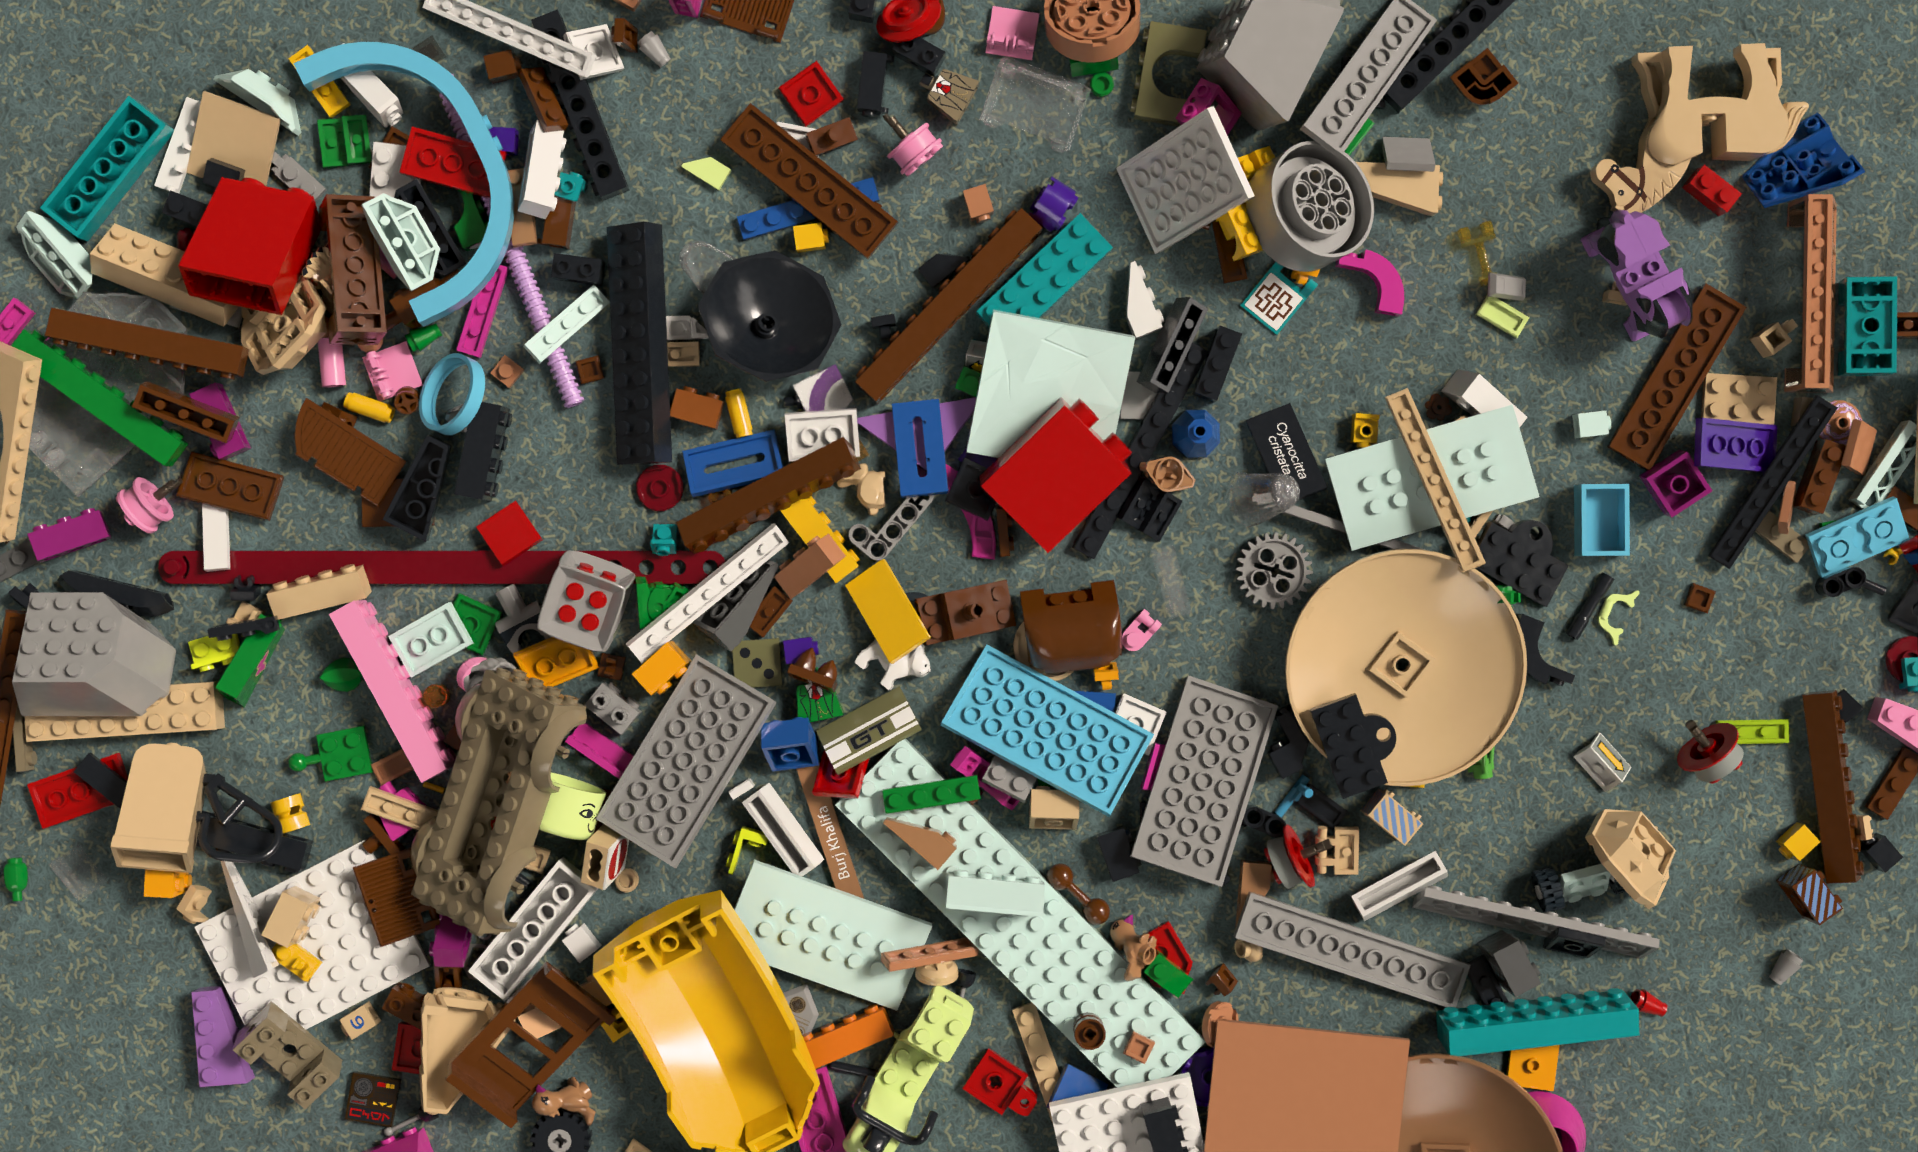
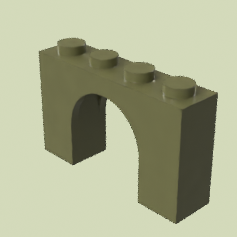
[1130,21,1207,127]

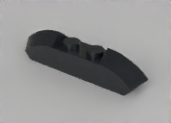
[57,570,174,617]

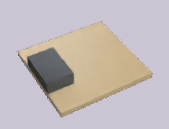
[186,91,281,187]

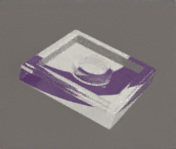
[793,364,856,412]

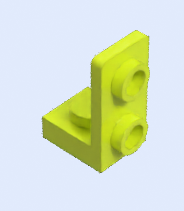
[726,826,769,875]

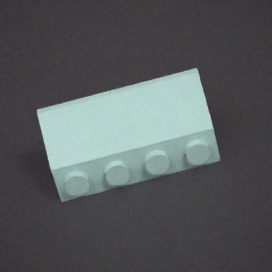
[946,870,1045,917]

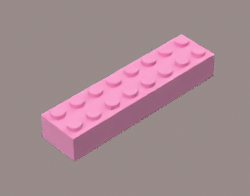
[329,600,456,783]

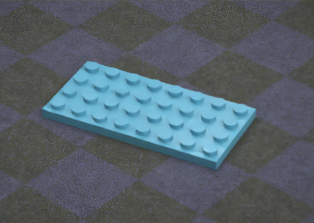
[941,644,1154,817]

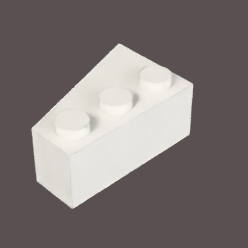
[1441,369,1527,428]

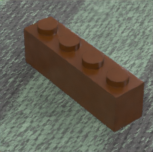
[132,381,240,443]

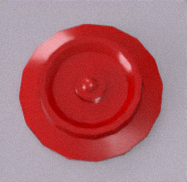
[876,0,942,43]

